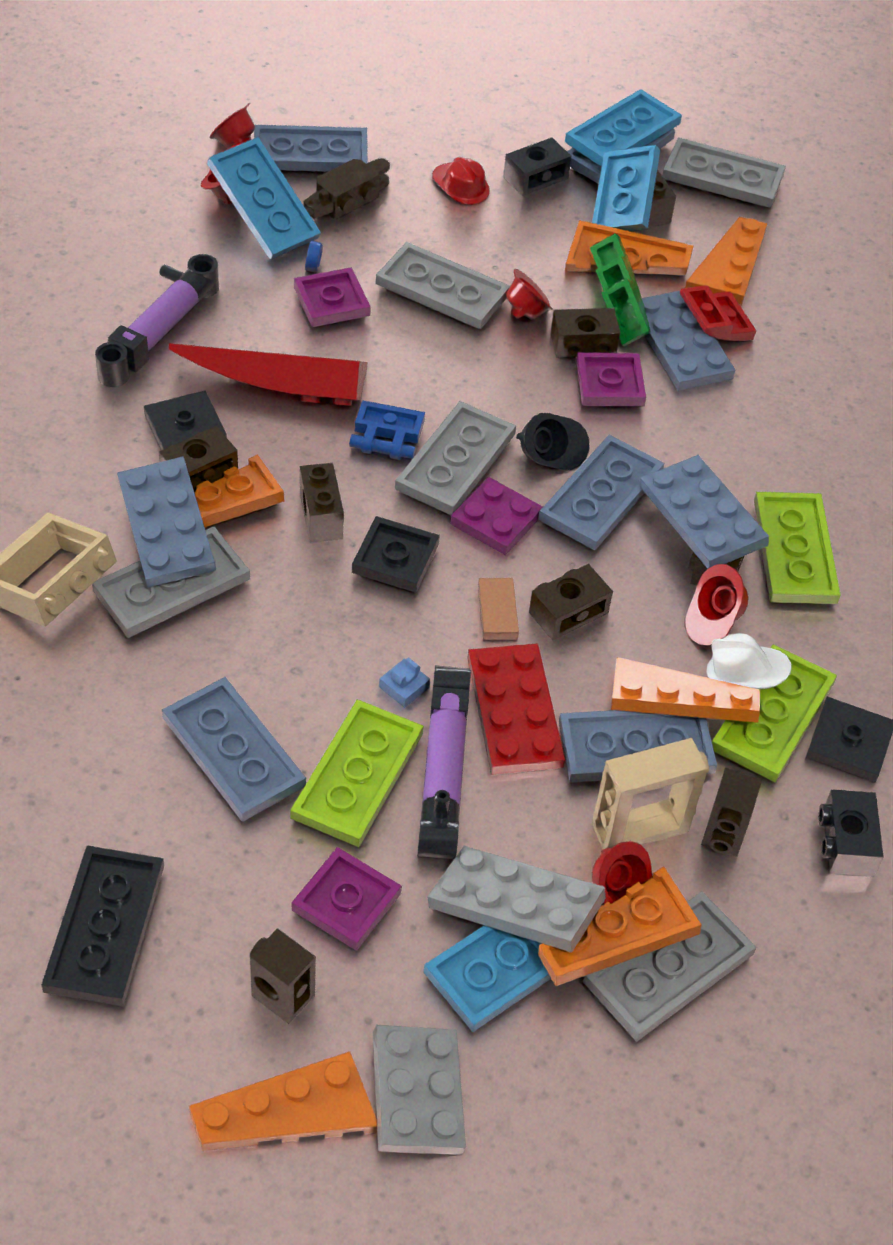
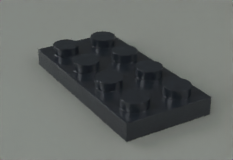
[41,845,164,1006]

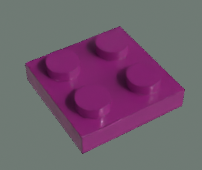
[294,267,371,327]
[576,353,646,406]
[450,477,543,555]
[291,847,402,951]

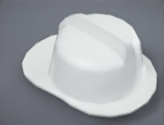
[706,633,791,689]

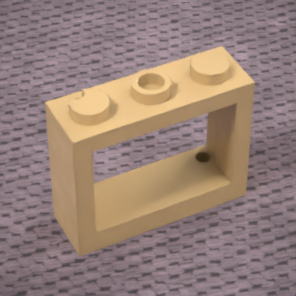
[0,512,117,627]
[592,738,709,849]

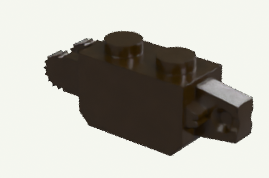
[303,158,390,220]

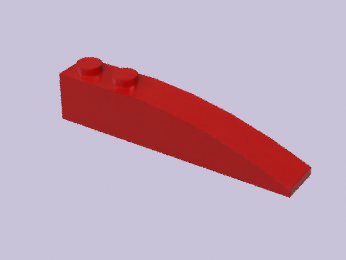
[168,343,368,406]

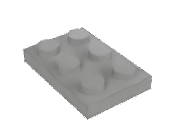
[373,1025,466,1155]

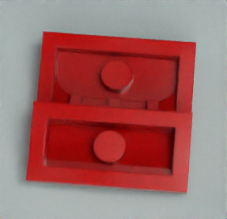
[680,285,757,341]

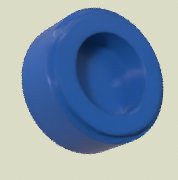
[305,240,323,273]

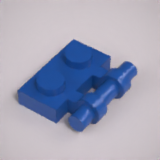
[349,400,425,460]

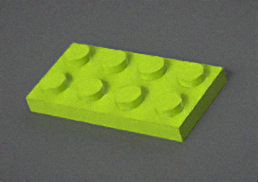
[754,492,841,604]
[712,644,837,783]
[290,699,424,847]

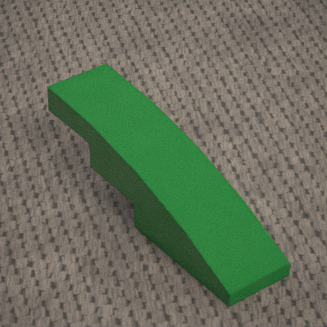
[590,233,651,346]

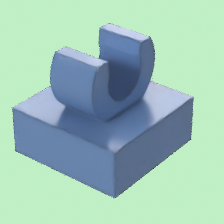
[379,657,430,708]

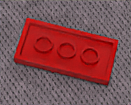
[467,643,565,775]

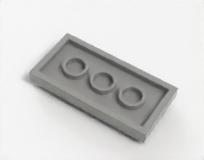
[662,137,786,208]
[375,242,510,329]
[395,401,516,515]
[92,526,250,638]
[427,846,606,952]
[583,891,756,1042]

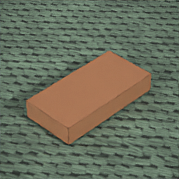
[478,578,519,640]

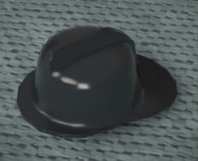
[516,413,590,470]

